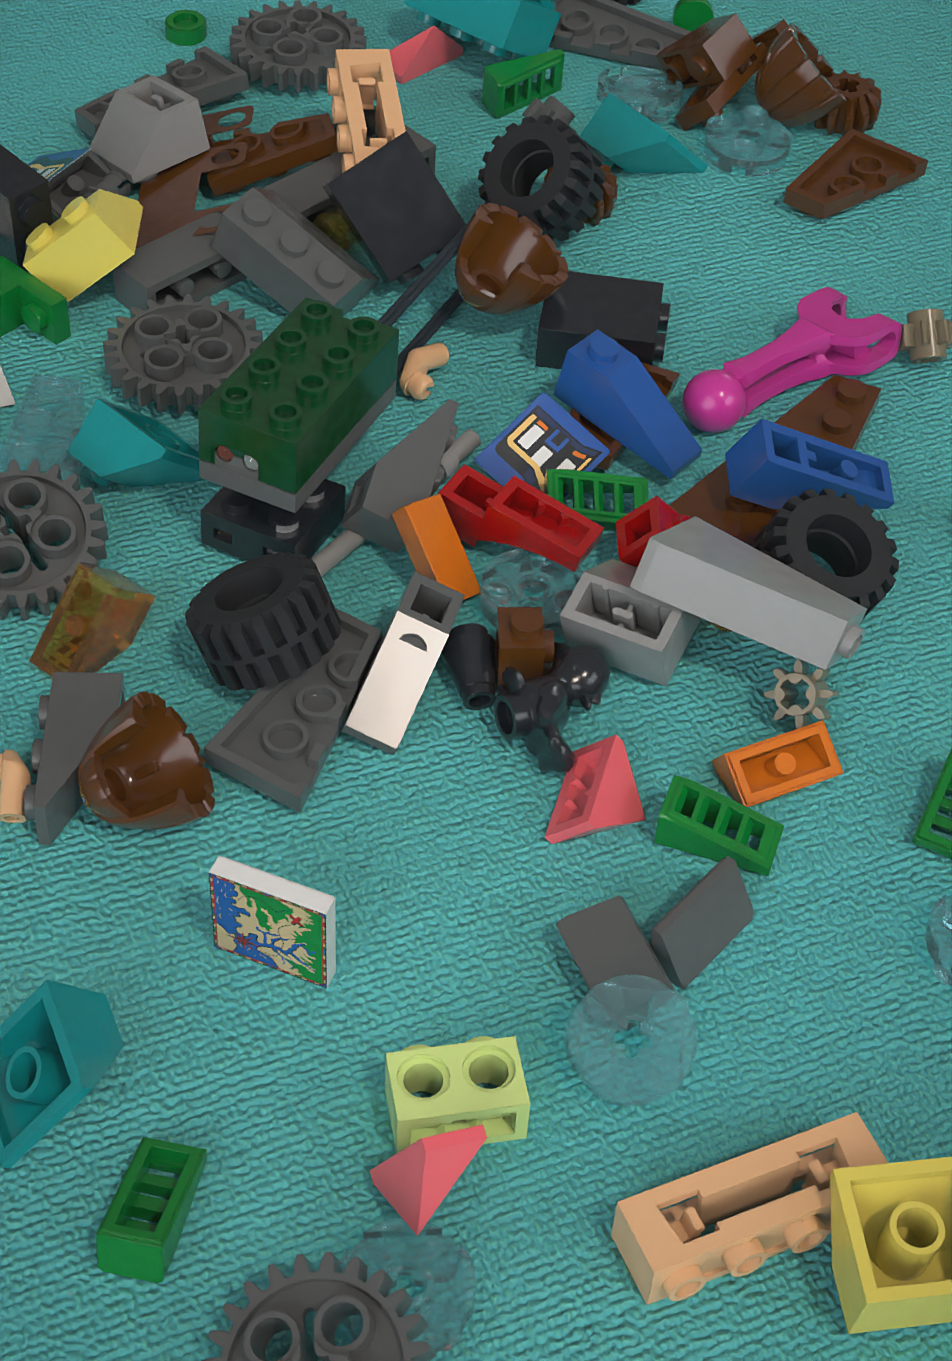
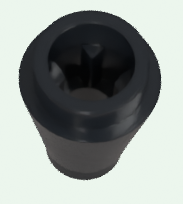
[441,623,496,710]

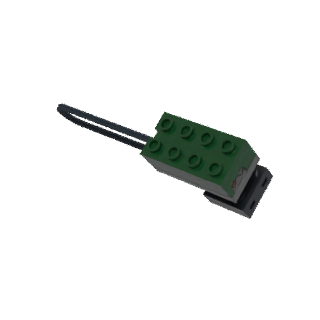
[198,220,470,560]

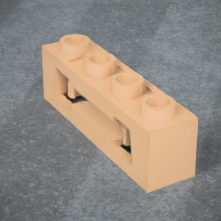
[327,49,406,173]
[611,1112,889,1305]

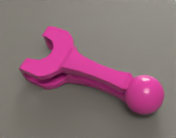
[682,287,902,433]

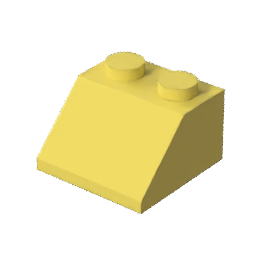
[23,189,143,303]
[830,1157,952,1334]

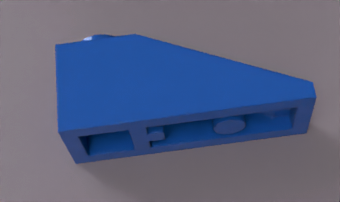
[554,329,702,479]
[725,419,894,509]

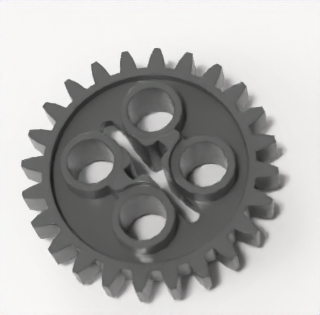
[229,0,366,93]
[103,294,263,415]
[0,459,108,621]
[203,1252,437,1361]

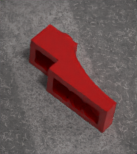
[438,464,604,572]

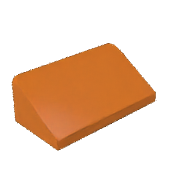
[392,494,482,600]
[711,720,844,807]

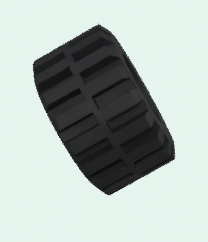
[478,115,605,242]
[752,488,899,620]
[185,552,342,691]

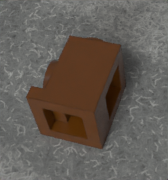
[495,607,554,693]

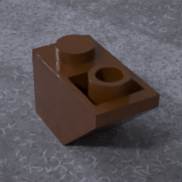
[656,13,758,90]

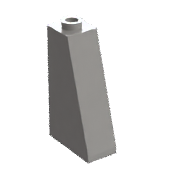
[630,516,867,670]

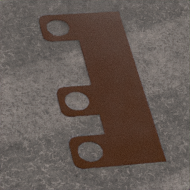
[136,106,254,249]

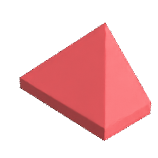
[389,26,463,85]
[545,735,646,844]
[370,1124,487,1236]

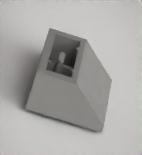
[89,75,210,183]
[560,559,701,686]

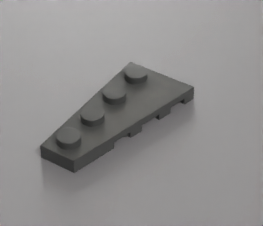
[549,0,691,70]
[74,46,249,138]
[204,608,382,813]

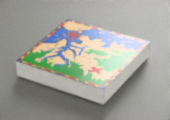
[209,856,336,988]

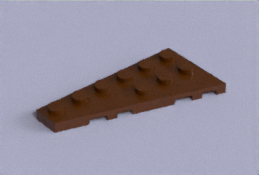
[669,375,881,546]

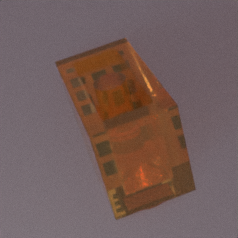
[29,563,156,676]

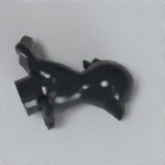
[494,642,610,773]

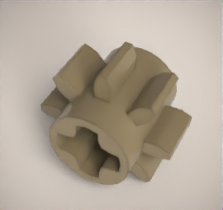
[898,309,952,364]
[764,659,840,729]

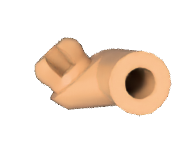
[399,343,449,400]
[0,749,31,823]

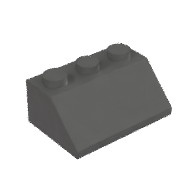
[211,187,380,316]

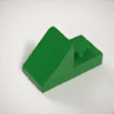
[0,256,71,345]

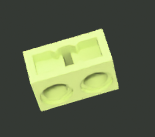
[385,1036,531,1154]

